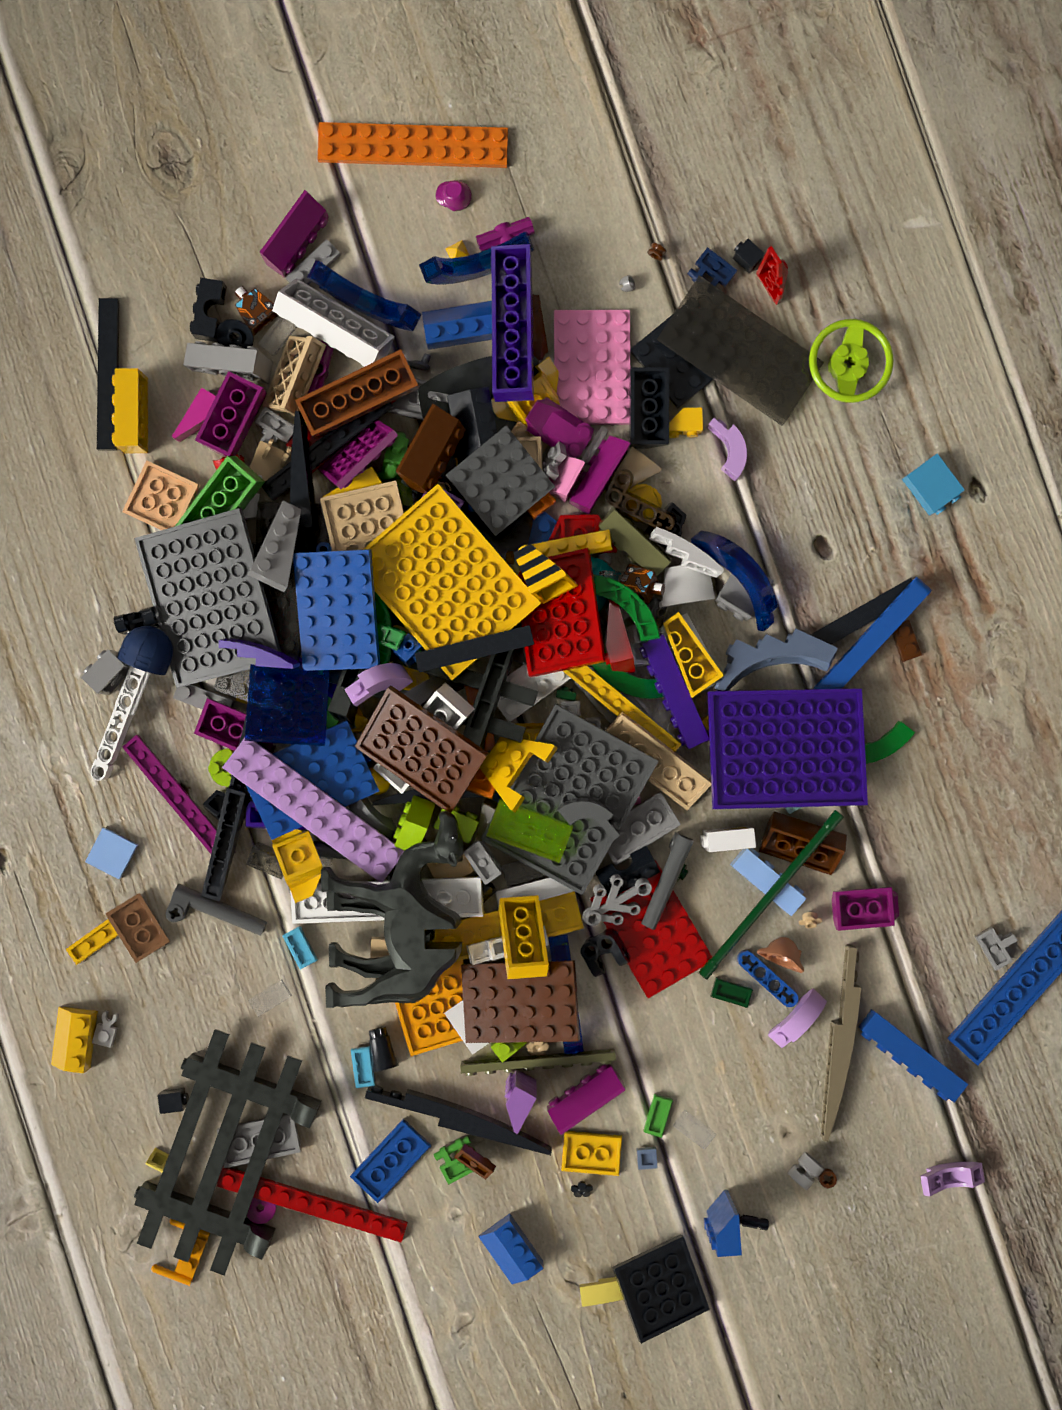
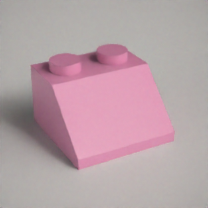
[549,456,585,503]

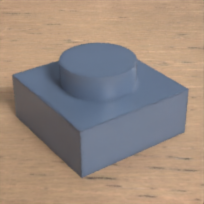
[636,1147,658,1170]

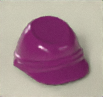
[436,180,472,212]

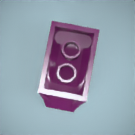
[525,397,594,459]
[832,887,899,931]

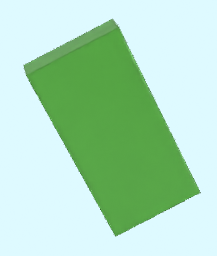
[643,1094,673,1138]

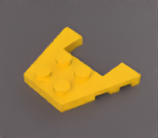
[480,737,558,813]

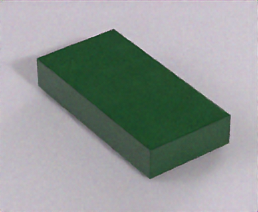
[710,977,753,1008]

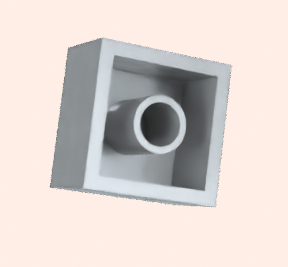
[81,649,129,695]

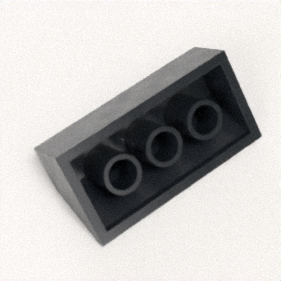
[629,367,669,449]
[447,387,497,463]

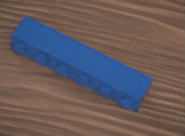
[858,1009,969,1103]

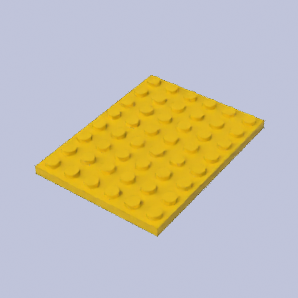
[364,484,541,680]

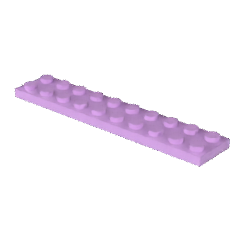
[222,735,404,883]

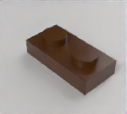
[892,620,922,662]
[454,1144,496,1180]

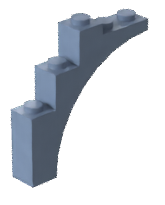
[715,629,838,691]

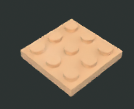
[122,460,200,530]

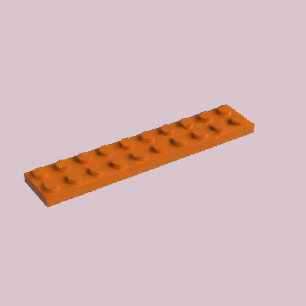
[317,122,508,168]

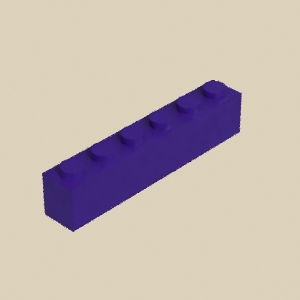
[639,633,710,749]

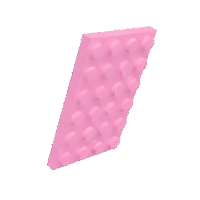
[554,310,630,425]

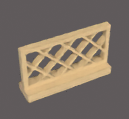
[262,336,326,416]

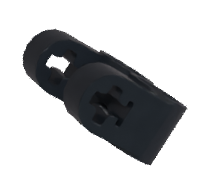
[114,607,159,636]
[580,929,630,977]

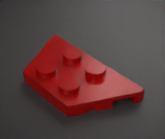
[548,515,617,554]

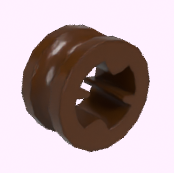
[647,243,667,261]
[818,1168,837,1189]

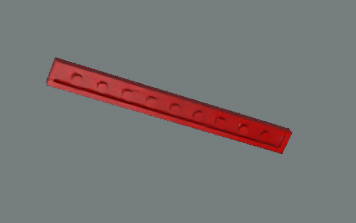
[216,1166,408,1243]

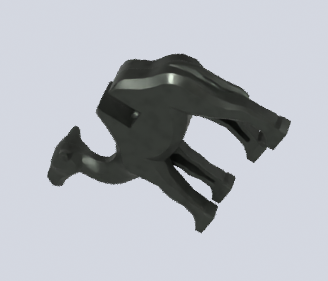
[321,811,464,1008]

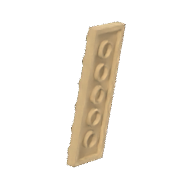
[606,712,711,810]

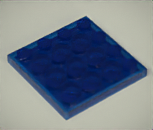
[244,664,329,746]

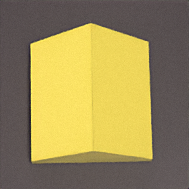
[145,1148,169,1173]

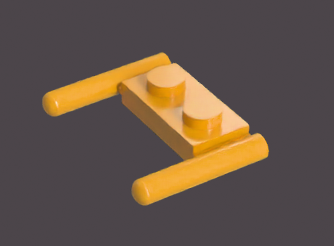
[151,1218,210,1286]

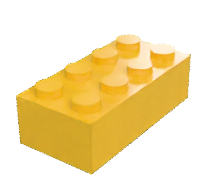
[112,368,148,454]
[499,895,549,979]

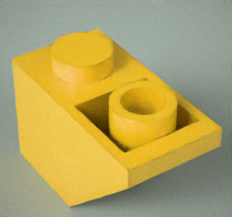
[669,407,703,438]

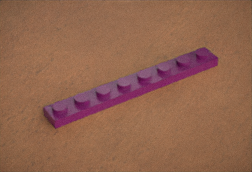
[122,735,236,854]

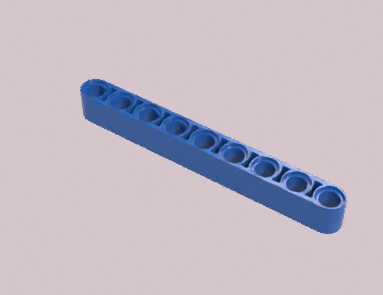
[813,577,932,689]

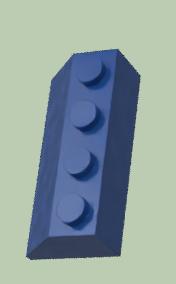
[422,301,492,350]
[704,1190,742,1257]

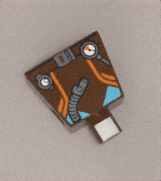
[235,286,279,336]
[620,564,665,604]

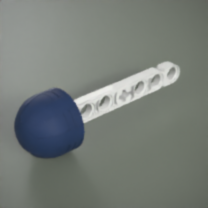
[91,626,173,781]

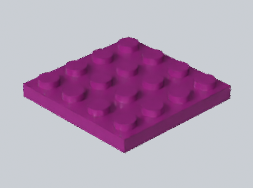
[318,420,398,489]

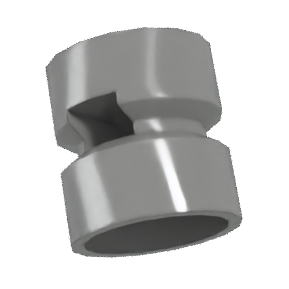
[788,1152,825,1190]

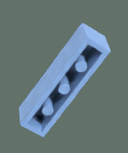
[730,848,806,916]

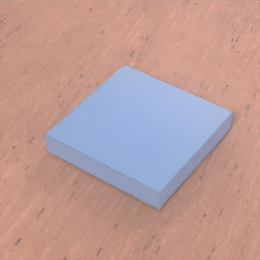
[85,827,138,879]

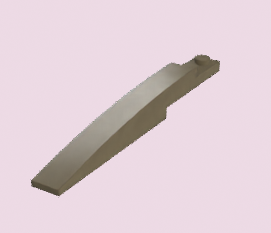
[820,945,861,1142]

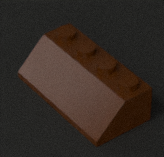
[396,404,466,494]
[759,811,847,875]

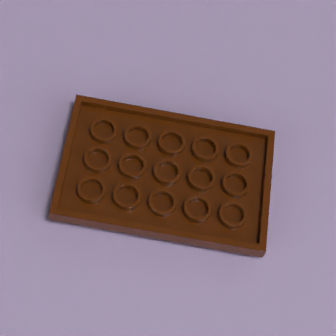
[355,685,489,813]
[461,960,580,1043]

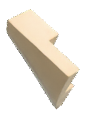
[610,447,662,489]

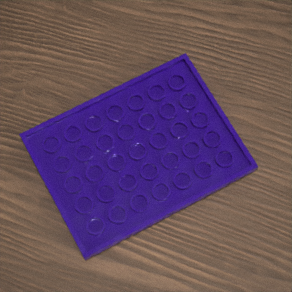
[708,689,868,810]

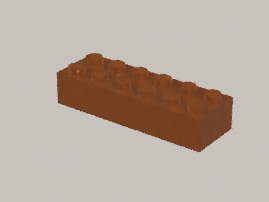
[295,349,419,438]

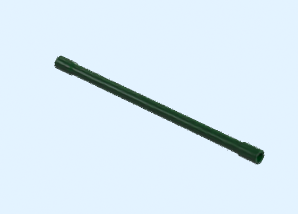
[699,810,844,980]

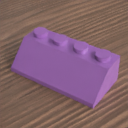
[504,1069,537,1134]

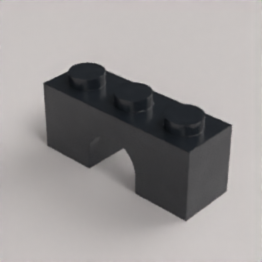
[190,277,227,342]
[595,845,660,896]

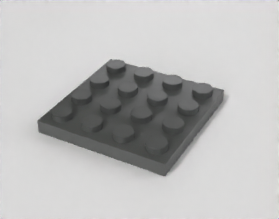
[446,426,555,536]

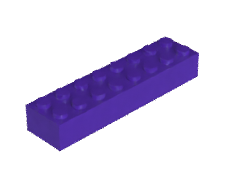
[491,244,534,402]

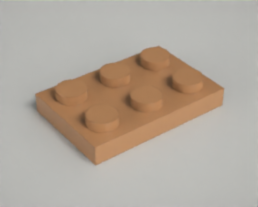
[105,893,170,963]

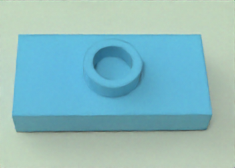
[282,926,318,970]
[351,1046,376,1088]

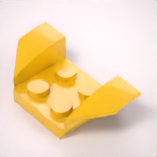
[491,356,560,426]
[271,829,323,904]

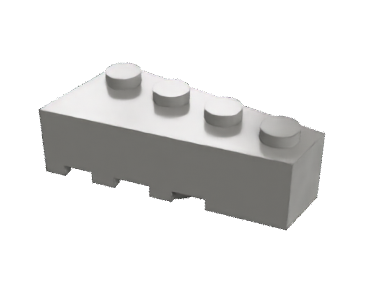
[183,341,273,384]
[248,501,301,592]

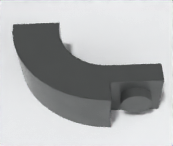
[348,797,397,841]
[558,798,620,840]

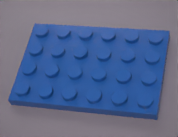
[293,549,380,671]
[246,720,379,840]

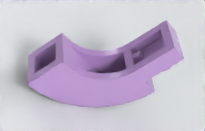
[707,418,747,481]
[344,663,413,707]
[768,988,827,1048]
[921,1162,985,1196]

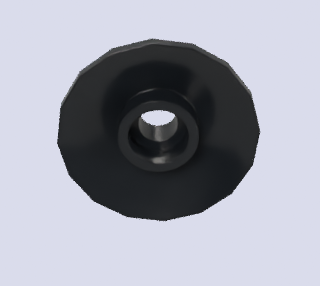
[216,319,254,349]

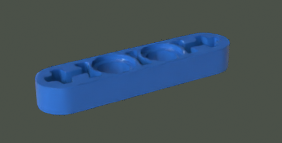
[737,950,799,1007]

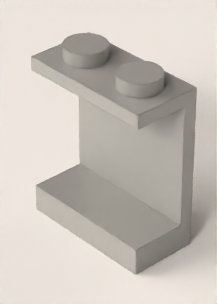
[714,560,773,622]
[463,840,503,885]

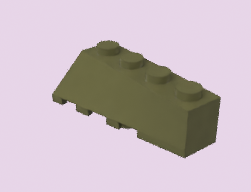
[599,507,671,577]

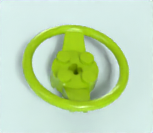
[809,319,894,403]

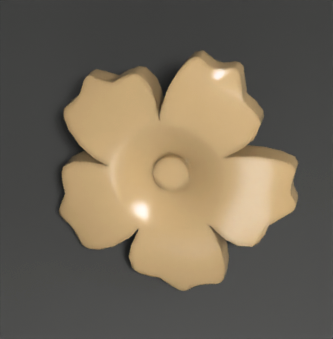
[525,1042,549,1056]

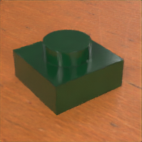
[556,687,576,701]

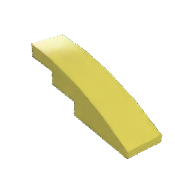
[579,1277,624,1307]

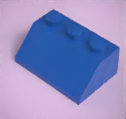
[478,1213,544,1284]

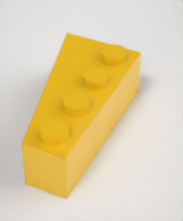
[663,612,724,698]

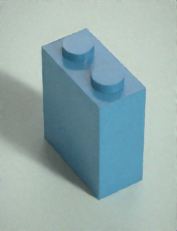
[902,453,965,516]

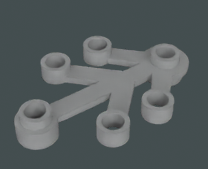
[583,874,652,926]

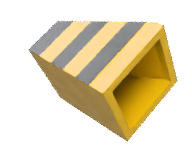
[513,544,578,604]

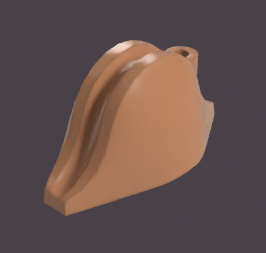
[757,937,804,973]

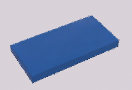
[350,1118,431,1203]

